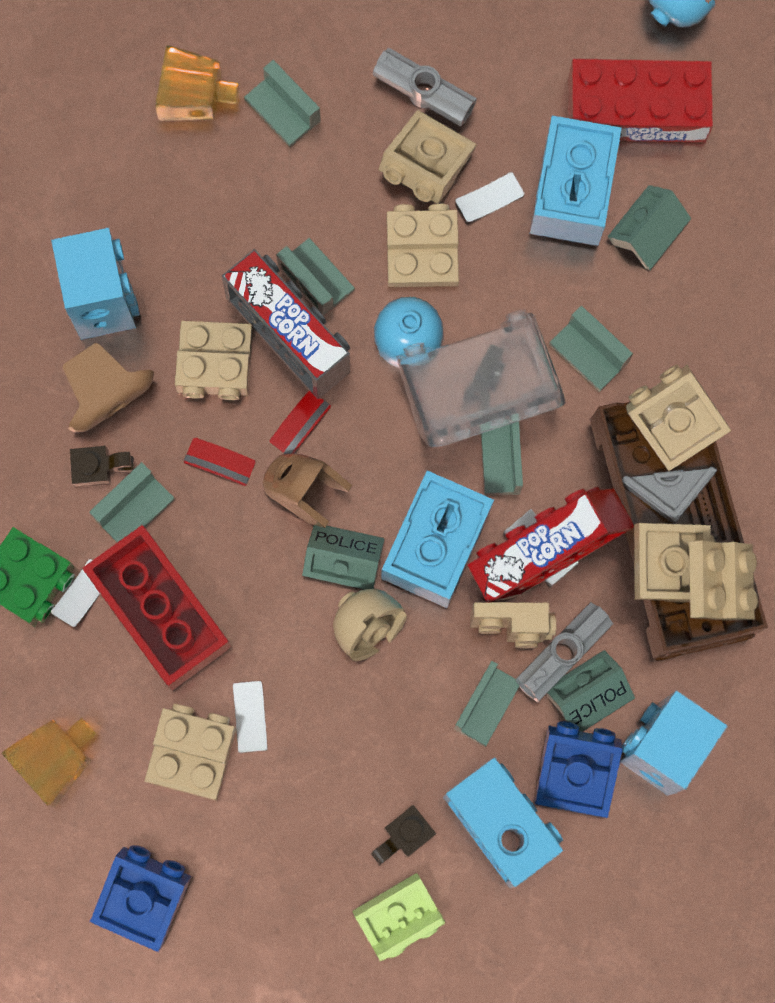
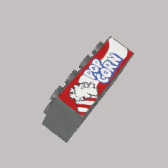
[222,249,350,399]

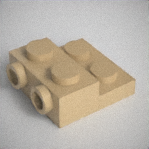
[379,110,477,204]
[387,204,459,287]
[175,321,252,400]
[626,365,731,471]
[634,523,715,602]
[689,540,758,620]
[470,602,556,648]
[145,704,236,801]

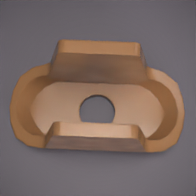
[63,343,155,432]
[263,453,352,528]

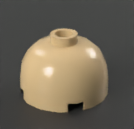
[333,589,407,661]

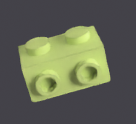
[352,873,445,961]

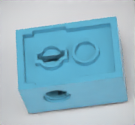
[530,116,622,246]
[51,228,140,340]
[381,470,494,608]
[620,690,727,796]
[443,757,564,888]

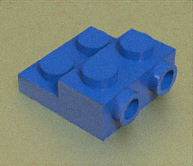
[534,721,623,818]
[90,845,192,952]

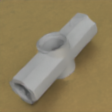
[373,47,477,126]
[515,602,614,702]

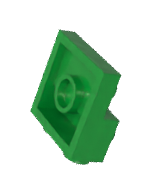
[0,527,75,627]

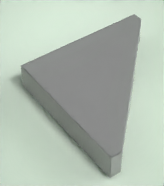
[622,467,717,524]

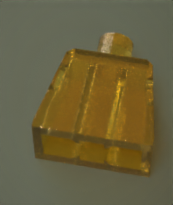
[155,45,239,121]
[1,718,97,808]

